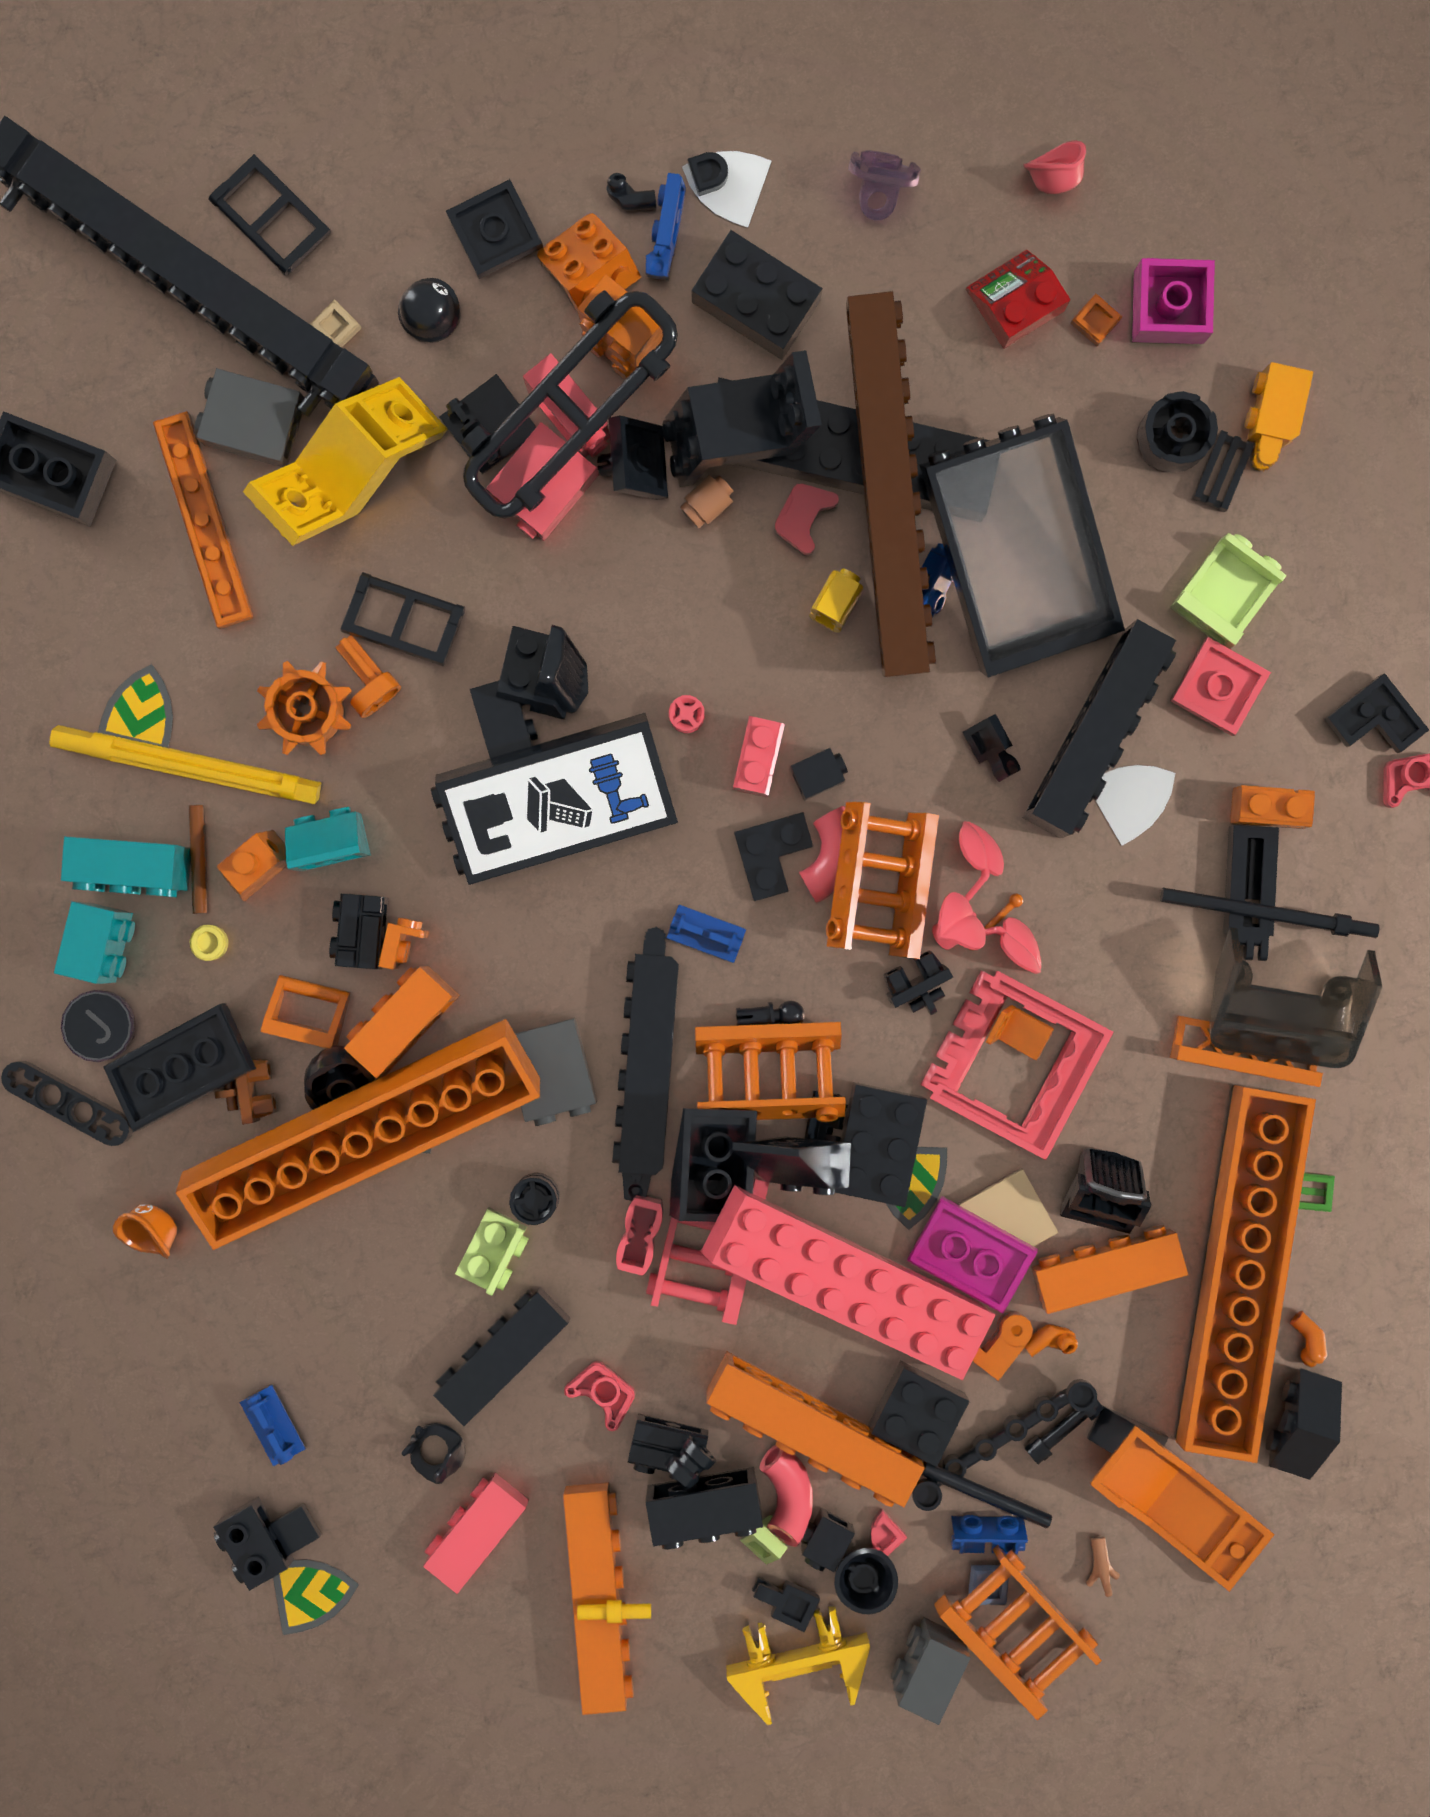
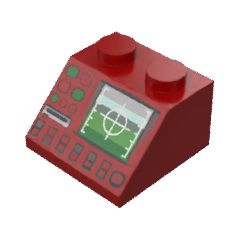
[966,250,1071,349]

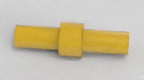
[577,1600,652,1623]

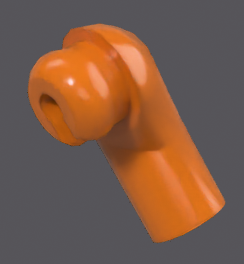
[1025,1324,1078,1357]

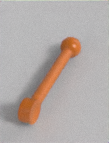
[967,893,1023,951]

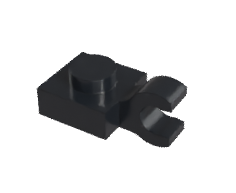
[962,714,1021,782]
[752,1577,820,1632]

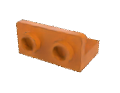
[378,917,429,970]

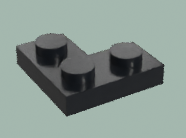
[1325,673,1429,753]
[734,812,813,902]

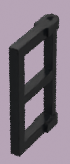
[208,154,331,276]
[340,572,465,667]

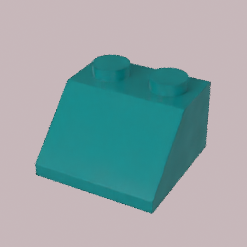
[285,807,371,872]

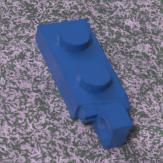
[646,173,686,280]

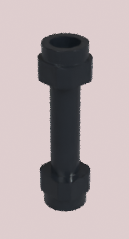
[1024,1400,1105,1465]

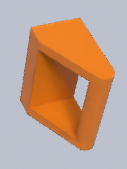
[260,975,350,1048]

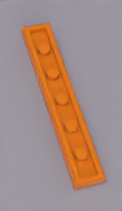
[153,411,254,629]

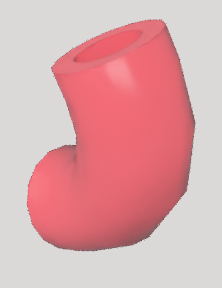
[799,806,845,904]
[759,1445,813,1547]

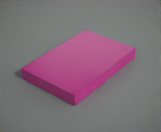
[907,1196,1038,1314]

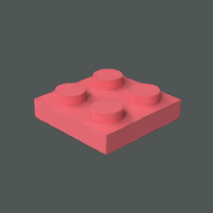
[1170,637,1271,736]

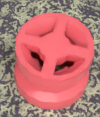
[669,695,705,734]

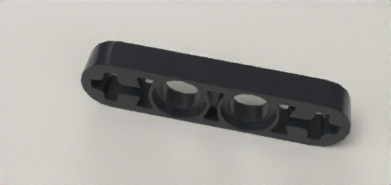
[1,1061,133,1146]

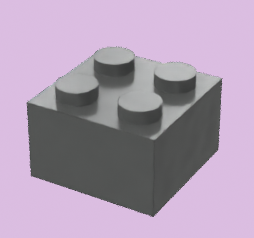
[891,1617,971,1725]

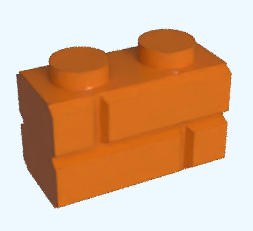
[1230,785,1315,829]

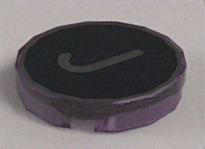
[61,990,135,1062]

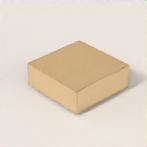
[310,299,361,347]

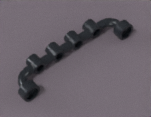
[912,1379,1097,1511]

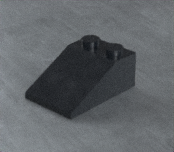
[669,1108,757,1222]
[732,1136,851,1195]

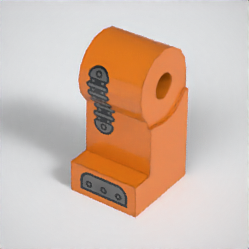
[973,1311,1033,1381]

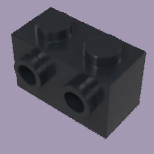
[213,1497,294,1591]

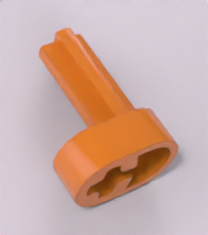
[335,635,401,718]

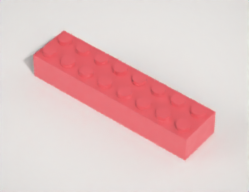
[701,1185,996,1380]

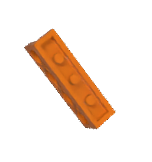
[1170,1016,1323,1087]

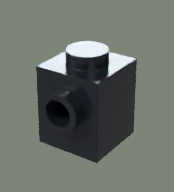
[801,1508,855,1572]

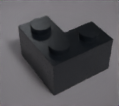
[1265,1368,1342,1480]

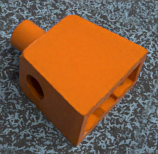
[217,830,287,901]

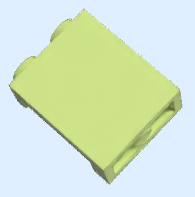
[1170,533,1286,649]

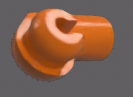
[1290,1311,1327,1367]

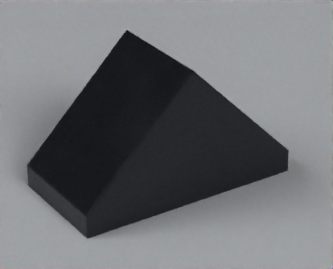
[1087,1405,1169,1454]

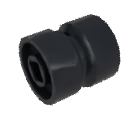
[509,1173,560,1225]

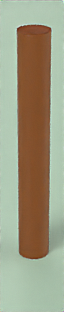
[189,805,207,914]

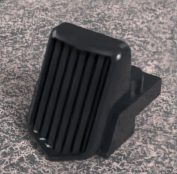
[495,625,588,720]

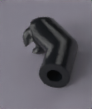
[606,173,656,211]

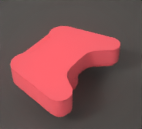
[775,483,839,555]
[1383,753,1430,808]
[564,1361,635,1431]

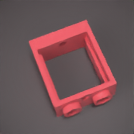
[523,353,610,458]

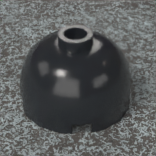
[304,1046,377,1110]

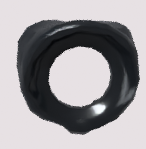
[402,1423,466,1484]

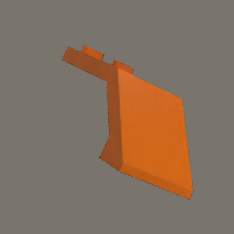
[1089,1425,1275,1592]

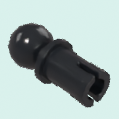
[736,1001,805,1026]

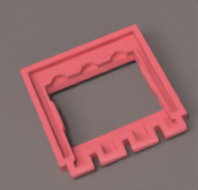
[921,971,1114,1160]

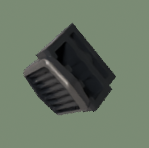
[1060,1148,1151,1234]

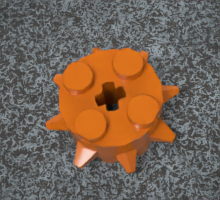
[257,661,352,755]

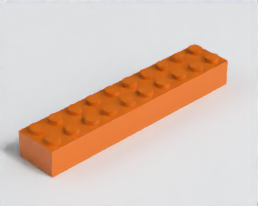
[175,1019,540,1250]
[1176,1085,1316,1463]

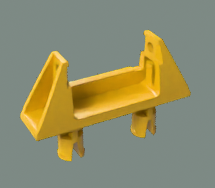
[726,1606,870,1725]

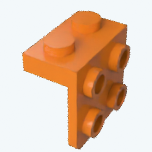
[537,213,642,313]

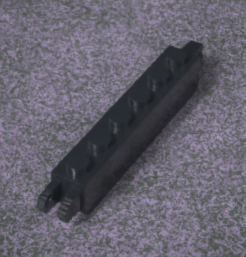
[612,926,679,1201]

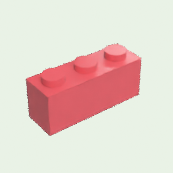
[423,1472,529,1594]

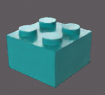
[54,901,135,984]

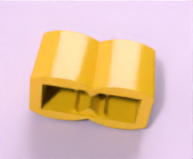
[809,568,864,633]

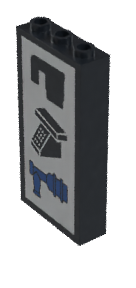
[431,713,678,885]

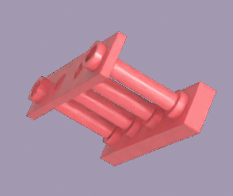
[646,1176,769,1325]

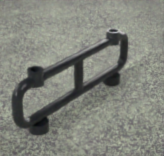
[461,290,678,519]

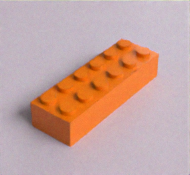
[706,1351,925,1507]

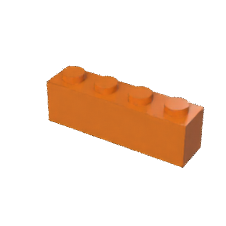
[1031,1225,1188,1314]

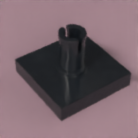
[597,415,668,500]

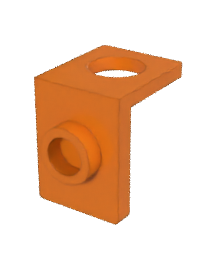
[986,1005,1054,1060]

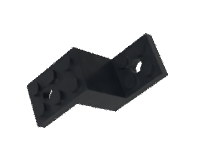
[662,350,822,487]

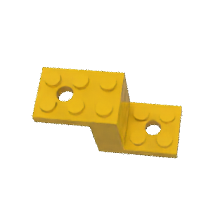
[243,377,448,546]

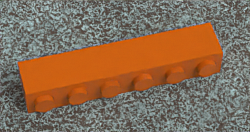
[563,1482,634,1715]

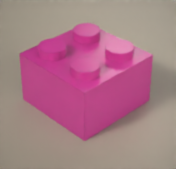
[1132,258,1215,344]

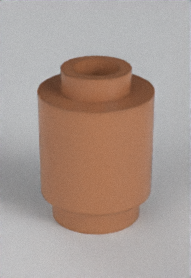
[680,475,734,528]

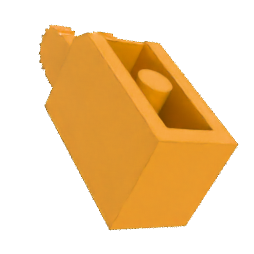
[1245,362,1314,472]

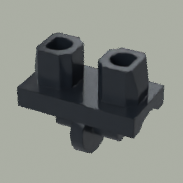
[884,950,954,1015]

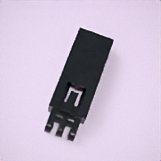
[1223,825,1279,961]

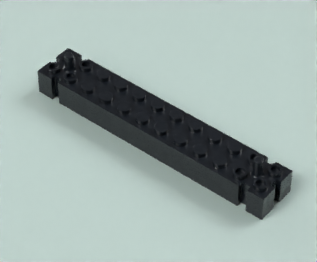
[0,116,379,417]

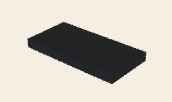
[103,1003,256,1132]

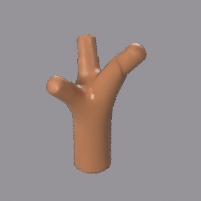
[1086,1536,1120,1597]

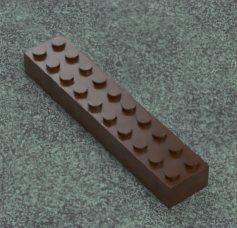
[846,291,936,677]

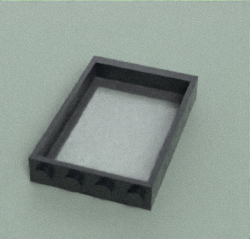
[920,413,1125,678]

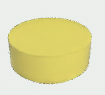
[190,925,228,961]

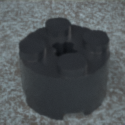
[1137,391,1218,473]

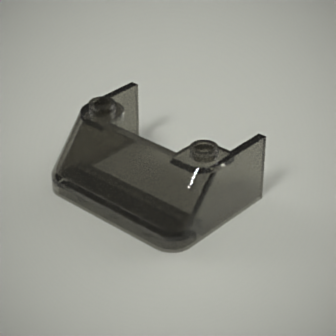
[1209,927,1383,1068]

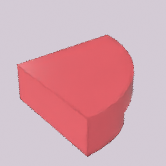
[870,1508,907,1556]

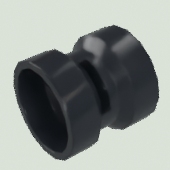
[664,1436,716,1489]

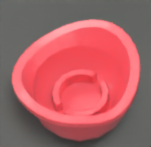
[1023,140,1086,194]

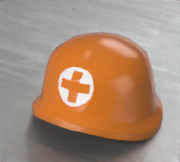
[113,1204,177,1259]

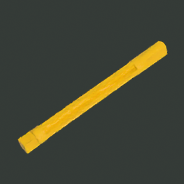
[49,725,322,804]

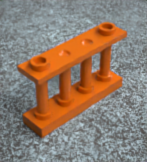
[826,802,939,959]
[695,1022,846,1122]
[934,1545,1102,1721]

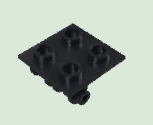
[439,374,536,475]

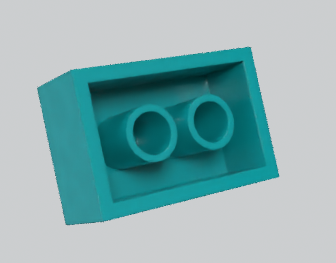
[61,837,191,897]

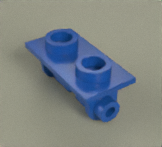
[922,543,964,618]
[666,905,746,963]
[239,1385,306,1466]
[951,1515,1028,1555]

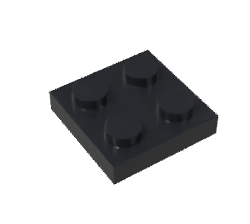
[446,179,543,279]

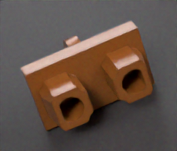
[214,1059,277,1125]

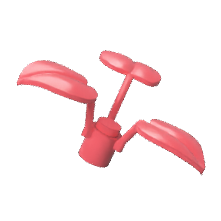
[932,821,1041,974]

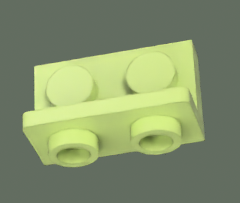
[455,1208,529,1296]

